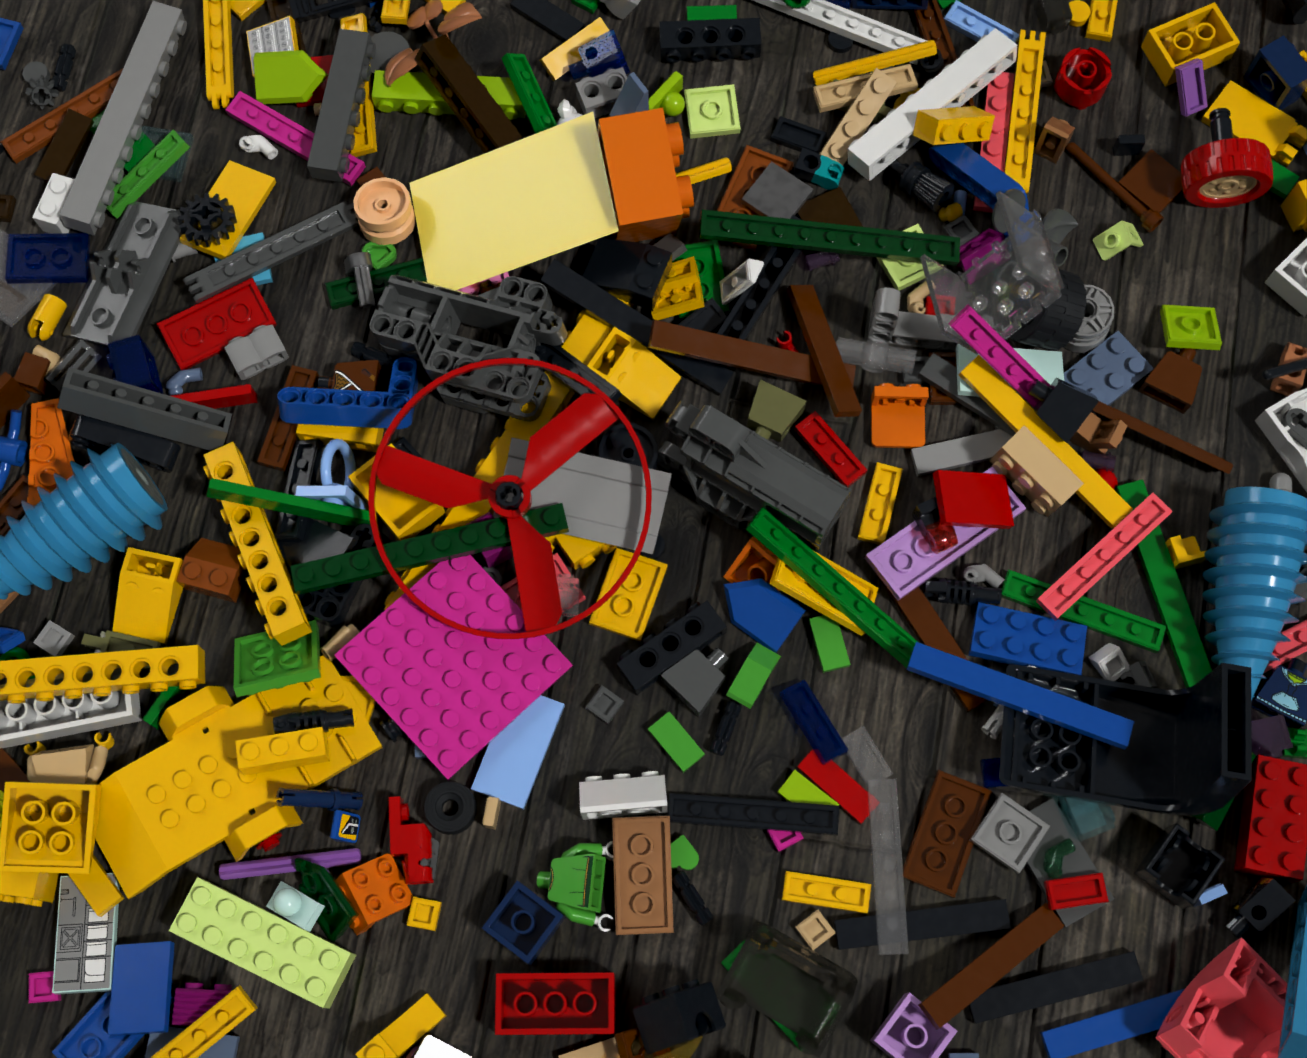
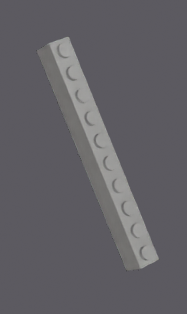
[59,1,187,236]

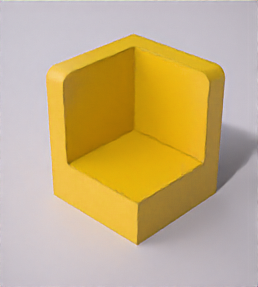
[1166,535,1207,570]

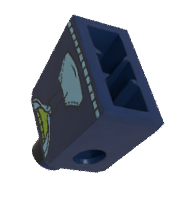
[1251,658,1307,728]

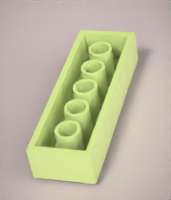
[169,877,356,1009]

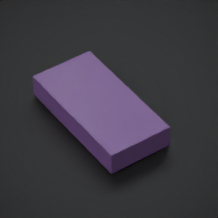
[1175,58,1208,117]

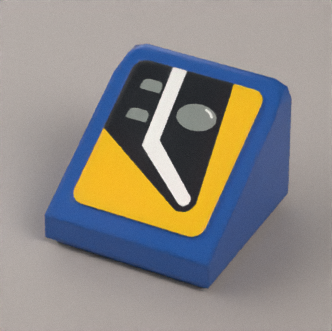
[330,810,361,843]

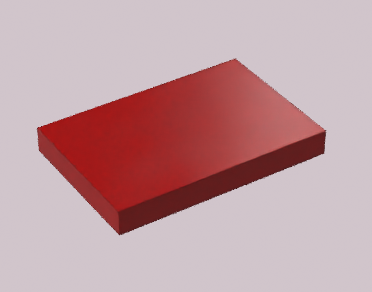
[933,470,1014,529]

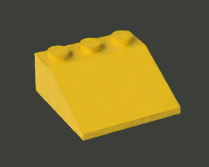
[0,781,102,874]

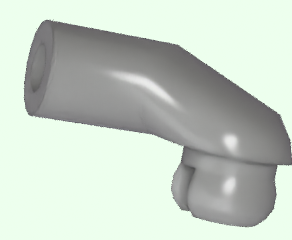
[963,564,1005,588]

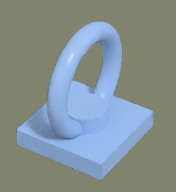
[295,439,369,511]

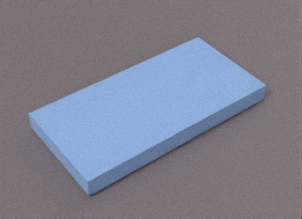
[471,695,565,810]

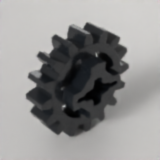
[178,192,237,247]

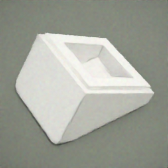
[1089,643,1130,681]

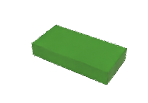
[808,615,851,673]
[648,711,705,773]

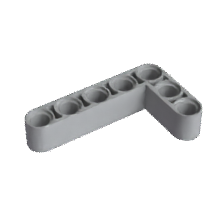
[868,288,999,352]

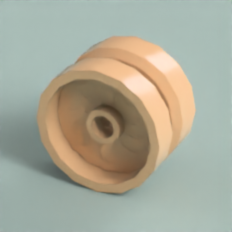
[353,177,416,245]

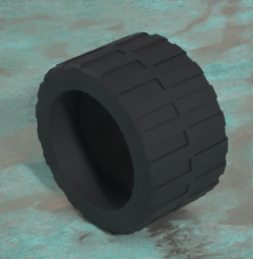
[1002,263,1087,351]

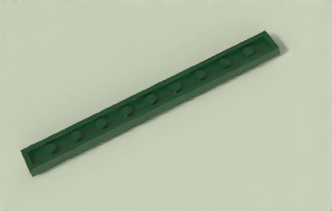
[699,209,960,266]
[290,503,569,595]

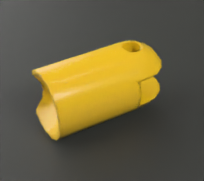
[27,294,67,341]

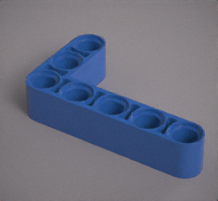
[928,143,1032,254]
[277,357,418,429]

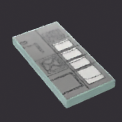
[52,873,120,995]

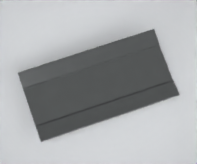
[62,201,182,353]

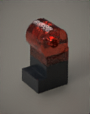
[912,497,958,554]

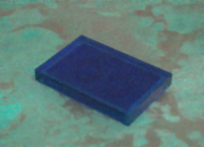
[5,233,90,284]

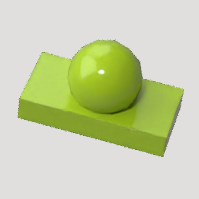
[649,71,685,117]

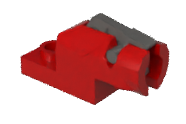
[389,796,440,885]

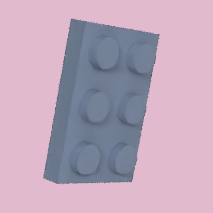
[1064,331,1154,416]

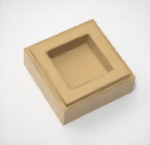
[482,797,501,830]
[795,910,836,951]

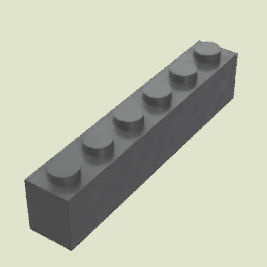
[307,29,376,182]
[57,367,232,451]

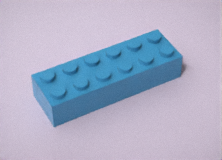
[1278,885,1307,1058]

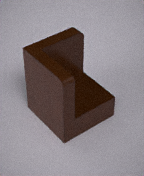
[14,352,51,397]

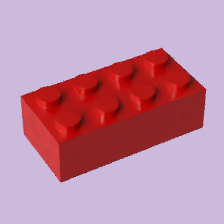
[1234,754,1307,883]
[495,972,615,1035]

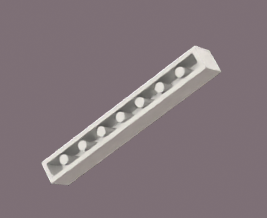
[847,28,1018,181]

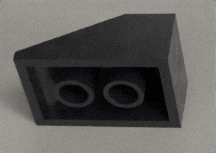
[582,238,672,311]

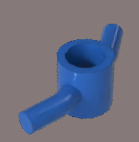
[0,410,28,492]

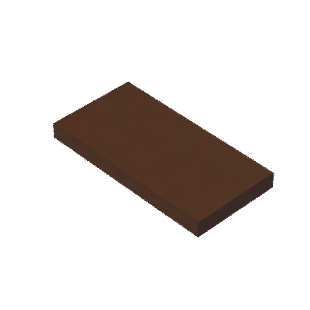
[899,770,992,898]

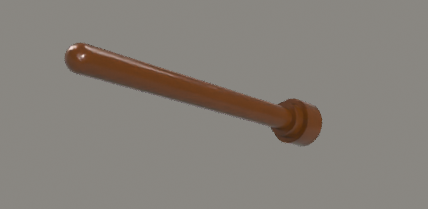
[1066,142,1164,233]

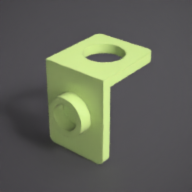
[1093,220,1144,261]

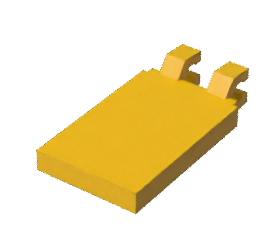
[1201,80,1307,167]

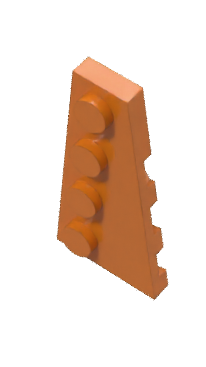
[27,398,75,506]

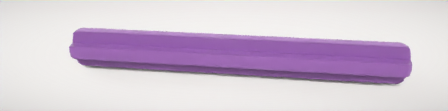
[219,848,362,880]

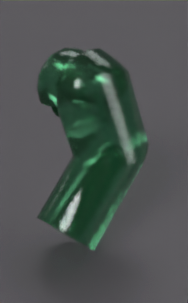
[1043,838,1076,879]

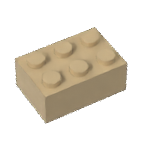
[989,425,1084,517]

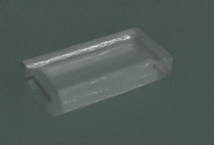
[839,725,893,789]

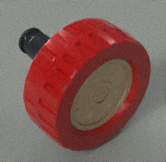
[1181,108,1273,208]

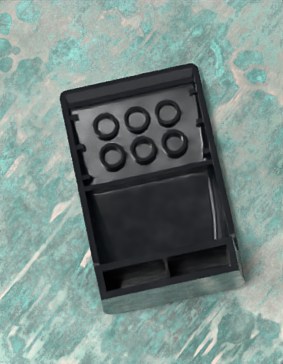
[999,663,1252,815]

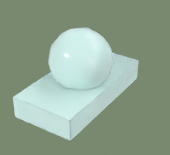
[266,881,325,932]

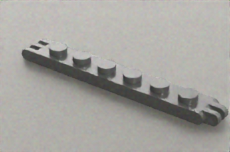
[183,201,359,303]

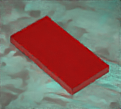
[157,278,277,370]

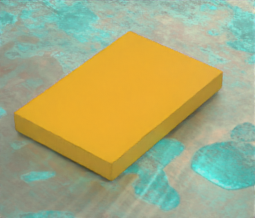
[589,547,668,642]

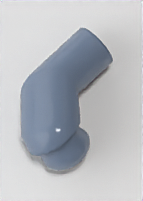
[166,368,203,396]

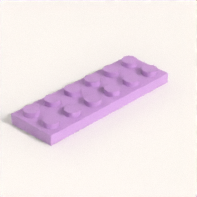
[865,467,1026,601]

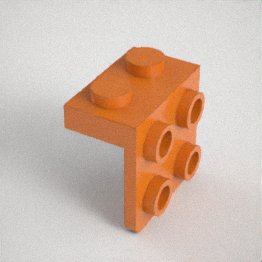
[871,383,929,448]
[336,854,413,936]

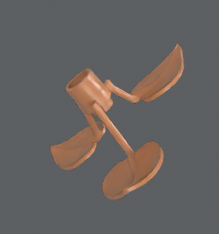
[385,0,482,87]

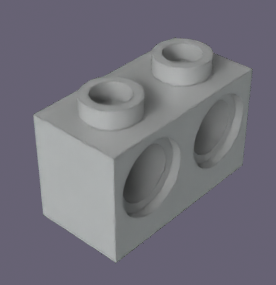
[575,67,627,118]

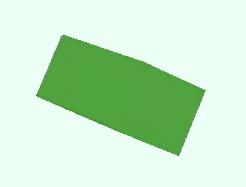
[726,643,781,709]

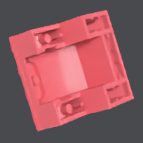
[1155,937,1287,1058]

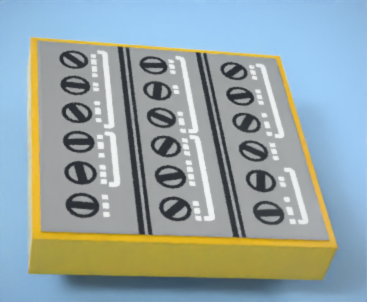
[246,16,299,78]

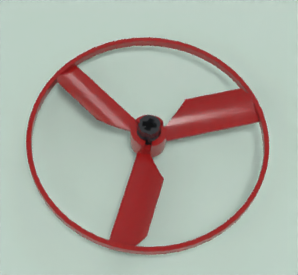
[368,358,652,639]

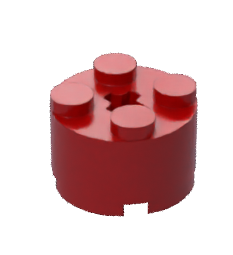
[1054,47,1112,110]

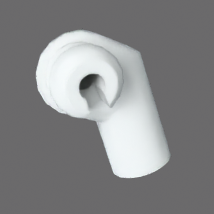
[239,135,278,160]

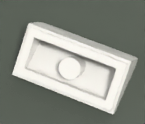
[720,259,764,306]

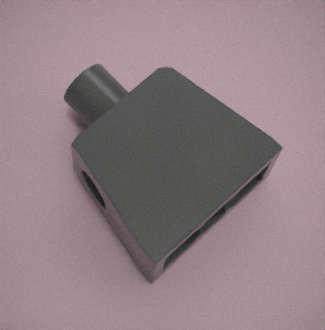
[661,648,728,717]

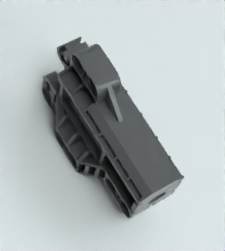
[370,275,568,422]
[657,401,852,551]

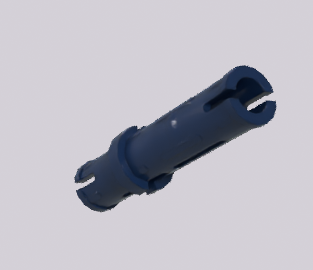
[276,787,363,811]

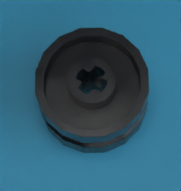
[599,423,658,470]

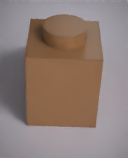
[1033,116,1075,164]

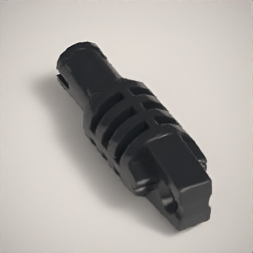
[923,578,1002,606]
[273,708,354,734]

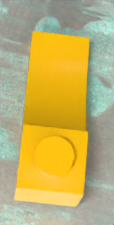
[355,993,447,1058]

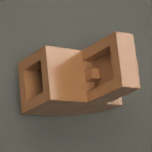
[1069,411,1128,455]

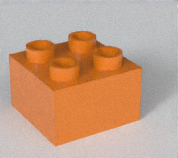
[597,108,694,242]

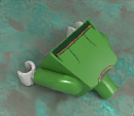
[537,841,613,932]

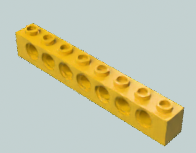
[203,442,312,646]
[0,645,205,704]

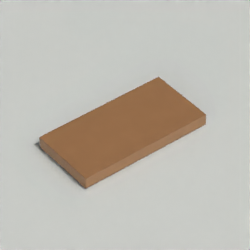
[612,815,674,935]

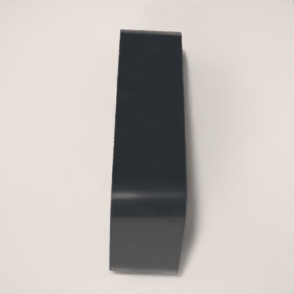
[69,414,181,473]
[298,523,376,627]

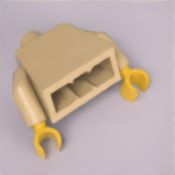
[24,732,114,784]

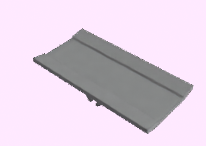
[493,437,672,554]

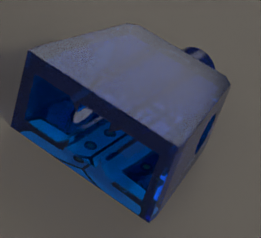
[568,29,631,80]

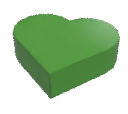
[362,242,397,270]
[671,835,699,871]

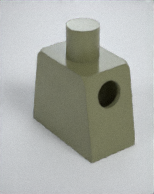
[747,380,806,442]

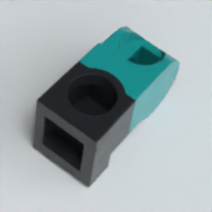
[792,148,844,190]

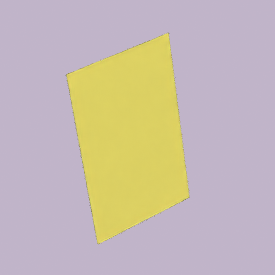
[409,112,619,290]

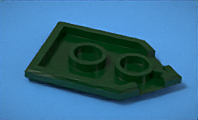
[295,858,359,942]

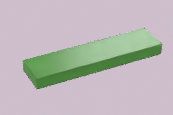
[107,129,190,219]

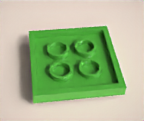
[234,620,321,697]

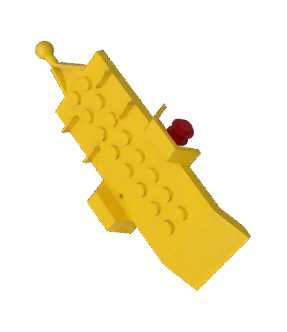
[95,655,382,899]

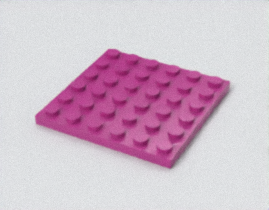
[334,555,573,780]

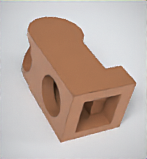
[1270,342,1307,396]

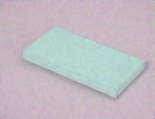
[956,344,1064,400]

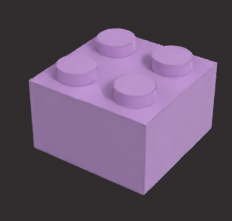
[870,992,957,1058]

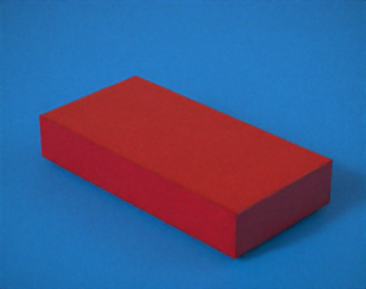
[1044,873,1109,911]

